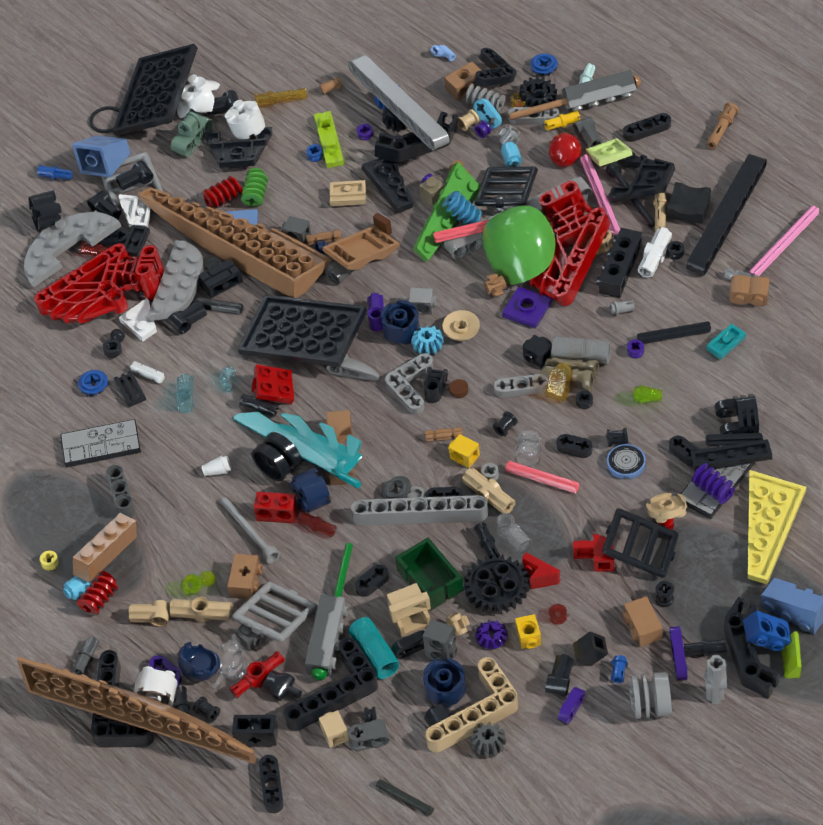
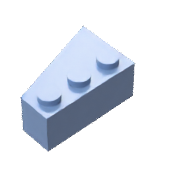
[761,578,823,635]

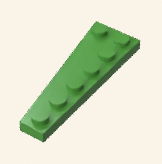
[413,162,480,262]

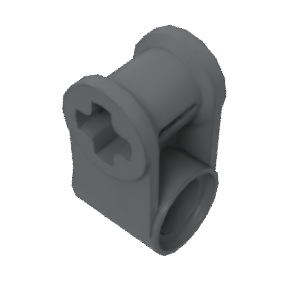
[348,719,390,751]

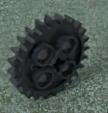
[464,554,530,614]

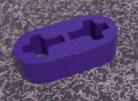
[149,655,182,686]
[558,687,585,724]

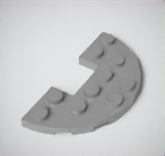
[24,212,121,288]

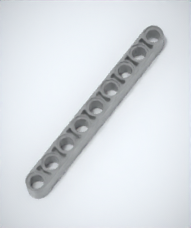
[348,54,449,150]
[444,177,592,259]

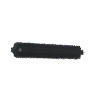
[637,321,711,344]

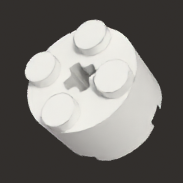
[225,100,265,140]
[133,666,177,707]

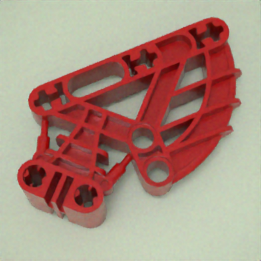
[530,181,610,307]
[34,243,165,323]

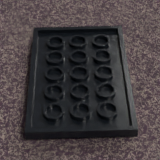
[112,43,198,136]
[238,294,367,367]

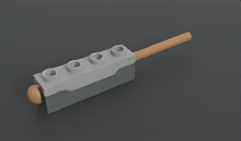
[508,70,641,120]

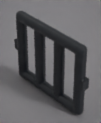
[474,165,538,208]
[602,508,679,578]

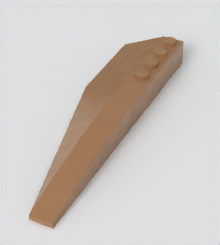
[17,656,256,764]

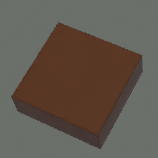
[373,213,392,235]

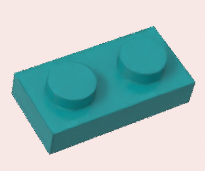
[706,323,746,360]

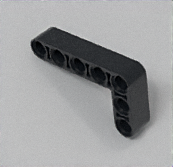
[284,637,378,731]
[91,650,154,748]

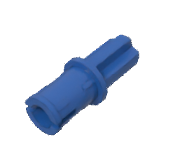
[37,165,73,180]

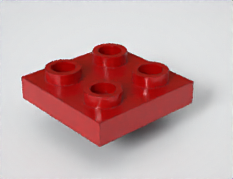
[251,364,294,404]

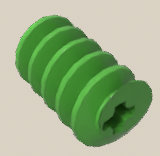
[241,168,268,207]

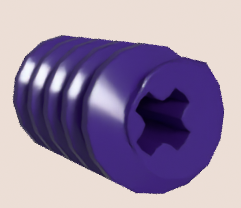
[692,463,735,504]

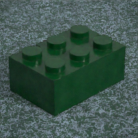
[395,537,464,611]

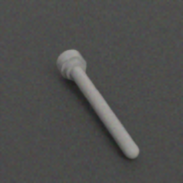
[221,497,280,564]

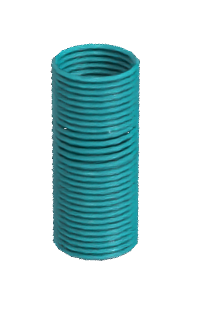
[348,617,400,679]

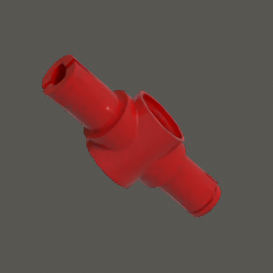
[229,651,285,699]

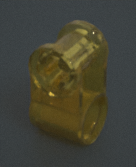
[545,363,572,402]

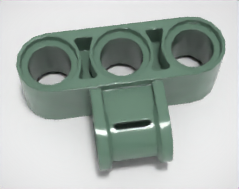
[170,111,212,157]

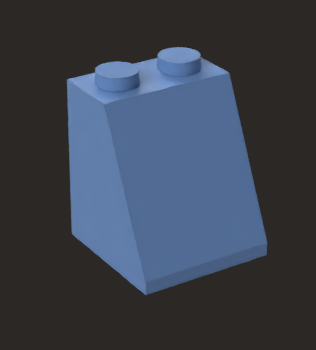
[72,135,130,177]

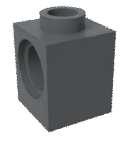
[282,216,311,244]

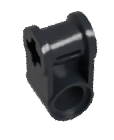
[424,367,448,403]

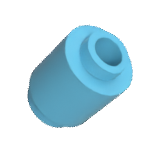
[501,142,522,167]
[63,576,93,600]

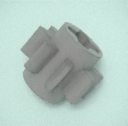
[499,126,521,145]

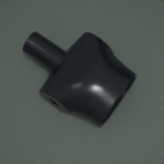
[263,670,302,701]

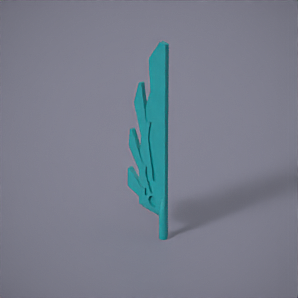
[233,412,363,489]

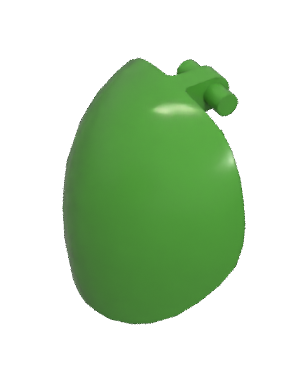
[482,206,555,285]

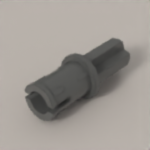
[72,636,99,675]

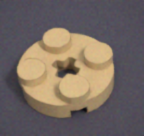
[646,493,687,523]

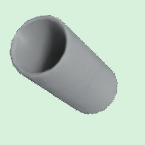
[551,336,611,364]

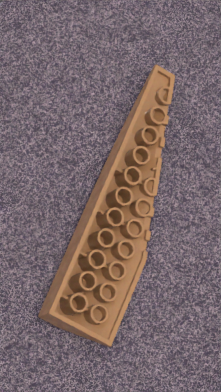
[137,187,332,298]

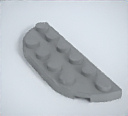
[148,240,204,320]

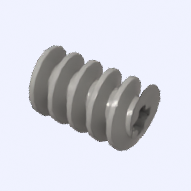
[466,84,506,113]

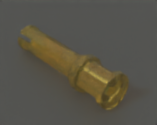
[254,88,307,107]

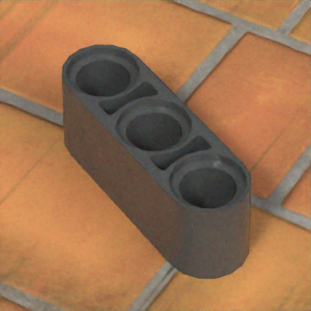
[106,465,135,518]

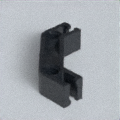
[374,111,458,162]
[724,597,779,699]

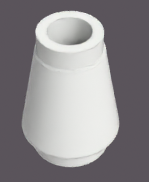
[202,455,232,476]

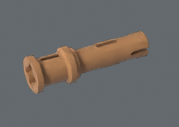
[706,102,739,149]

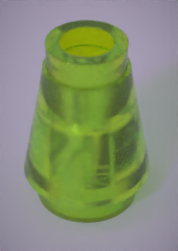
[633,385,662,404]

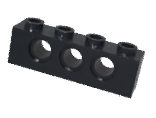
[597,228,642,298]

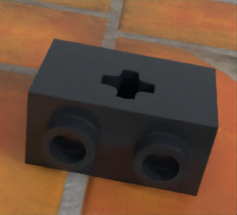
[232,715,278,746]

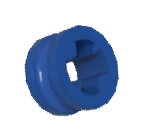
[306,144,323,162]

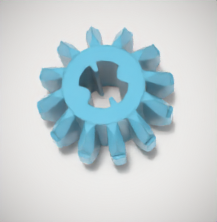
[411,325,444,355]

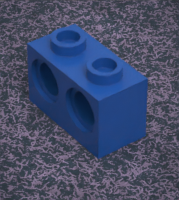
[743,610,792,652]

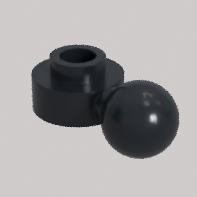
[103,329,125,358]

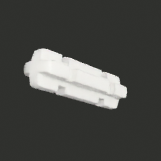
[130,361,165,383]

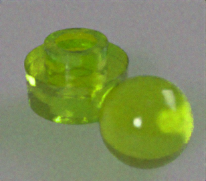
[181,571,215,596]

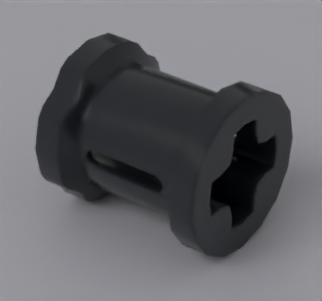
[493,411,518,437]
[606,428,628,447]
[655,581,674,607]
[193,696,220,723]

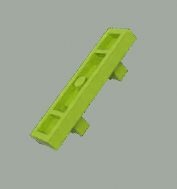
[314,111,344,168]

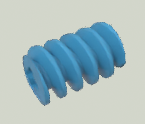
[442,191,481,225]

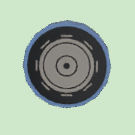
[607,444,646,479]

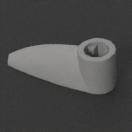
[327,354,379,380]

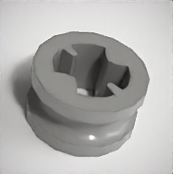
[481,463,499,481]

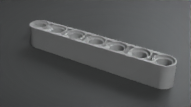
[351,496,488,526]

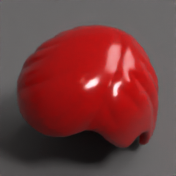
[549,133,581,168]

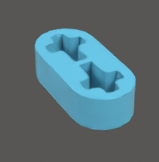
[473,98,502,129]

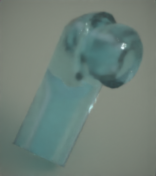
[219,366,235,393]

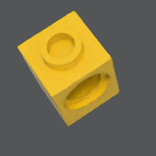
[448,434,480,468]
[515,614,541,650]

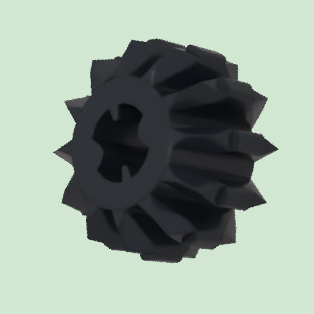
[382,108,407,132]

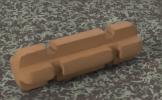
[306,230,342,245]
[425,427,463,442]

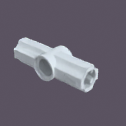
[638,227,672,278]

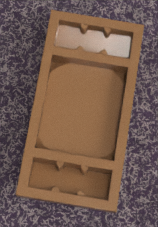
[322,225,400,270]

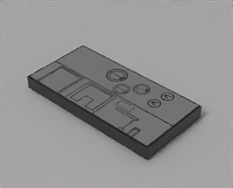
[60,419,141,468]
[681,446,753,519]

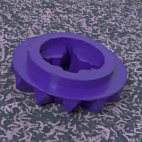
[475,620,508,649]

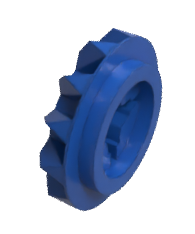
[530,54,558,76]
[78,370,108,396]

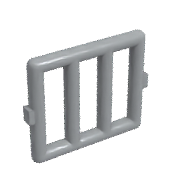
[101,152,163,208]
[232,582,317,642]

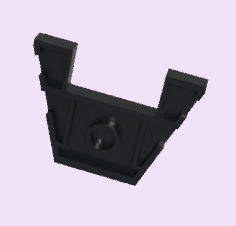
[204,127,273,168]
[607,152,675,203]

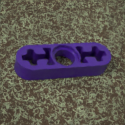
[669,626,688,681]

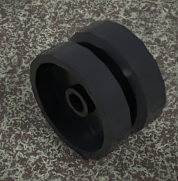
[251,432,301,482]

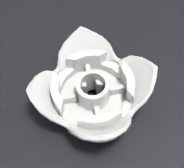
[177,74,220,119]

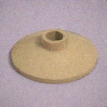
[442,310,480,341]

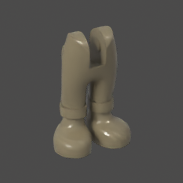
[541,357,599,392]

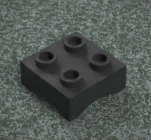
[667,182,711,224]

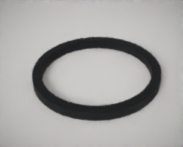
[90,106,120,133]

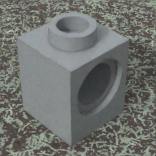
[409,288,437,315]

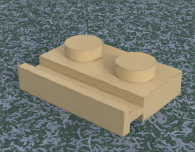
[330,180,366,206]

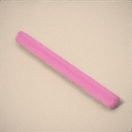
[580,154,620,236]
[749,205,819,276]

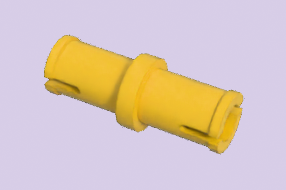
[544,110,580,131]

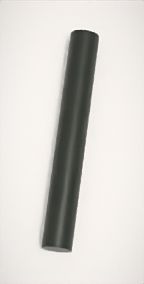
[376,779,434,815]

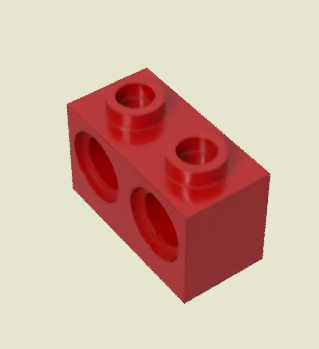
[254,492,298,523]

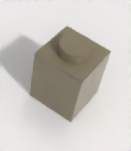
[419,175,445,208]

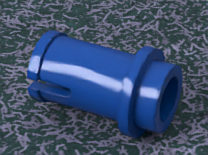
[611,655,628,683]

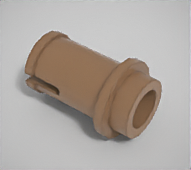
[320,77,343,95]

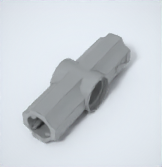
[705,655,727,704]

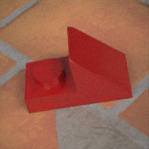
[522,552,561,589]

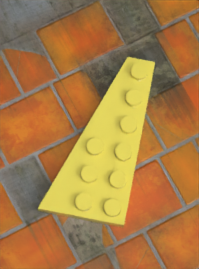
[748,470,806,585]

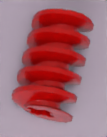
[203,176,243,208]
[77,571,119,615]

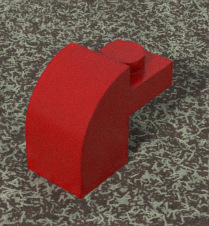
[573,534,614,572]

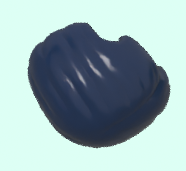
[178,642,220,682]

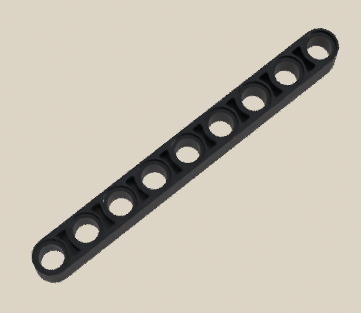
[686,154,767,275]

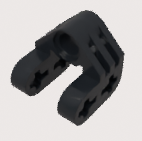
[714,394,759,434]

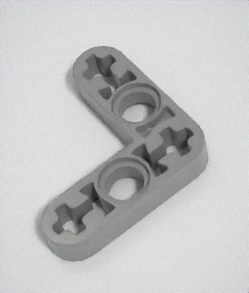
[385,353,434,415]

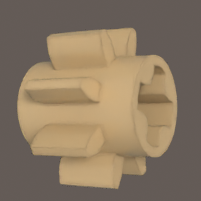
[445,612,470,637]

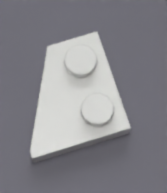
[118,194,152,228]
[119,298,157,342]

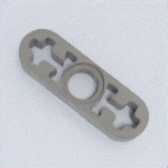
[508,107,559,125]
[494,374,549,398]

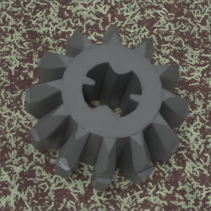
[470,721,506,758]

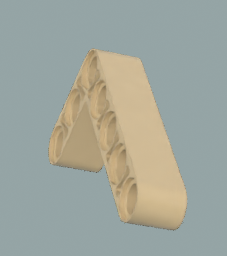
[426,657,518,752]

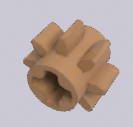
[484,273,506,297]

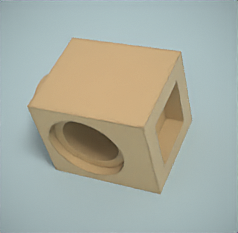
[319,710,349,748]

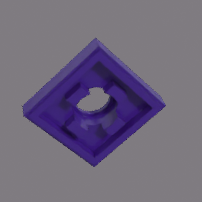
[502,287,552,328]

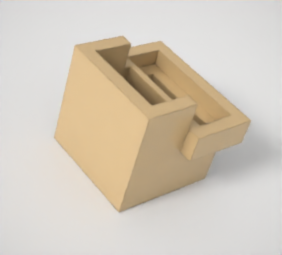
[387,583,431,637]

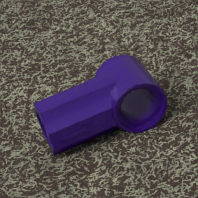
[367,293,384,331]

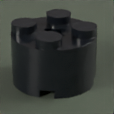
[28,190,62,230]

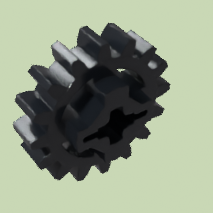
[519,76,557,107]

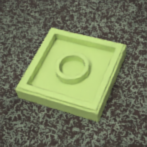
[586,138,632,166]

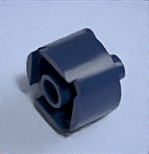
[381,300,420,345]
[289,468,331,513]
[423,658,466,708]

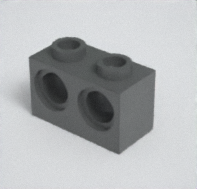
[423,620,458,660]

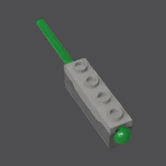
[305,543,353,681]

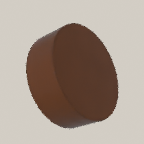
[449,379,469,398]

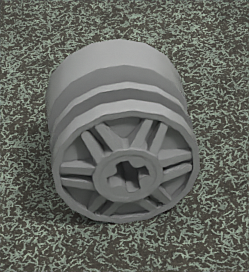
[629,671,672,719]

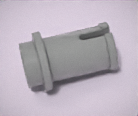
[610,299,635,316]

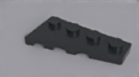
[362,158,413,213]

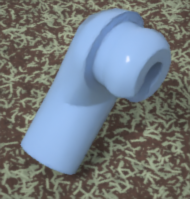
[431,45,456,61]

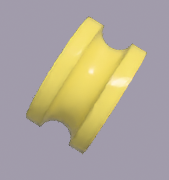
[40,550,59,571]

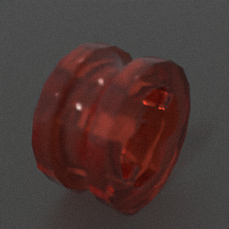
[549,604,567,625]

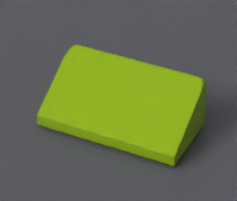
[782,631,802,678]

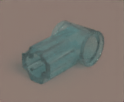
[175,374,194,413]

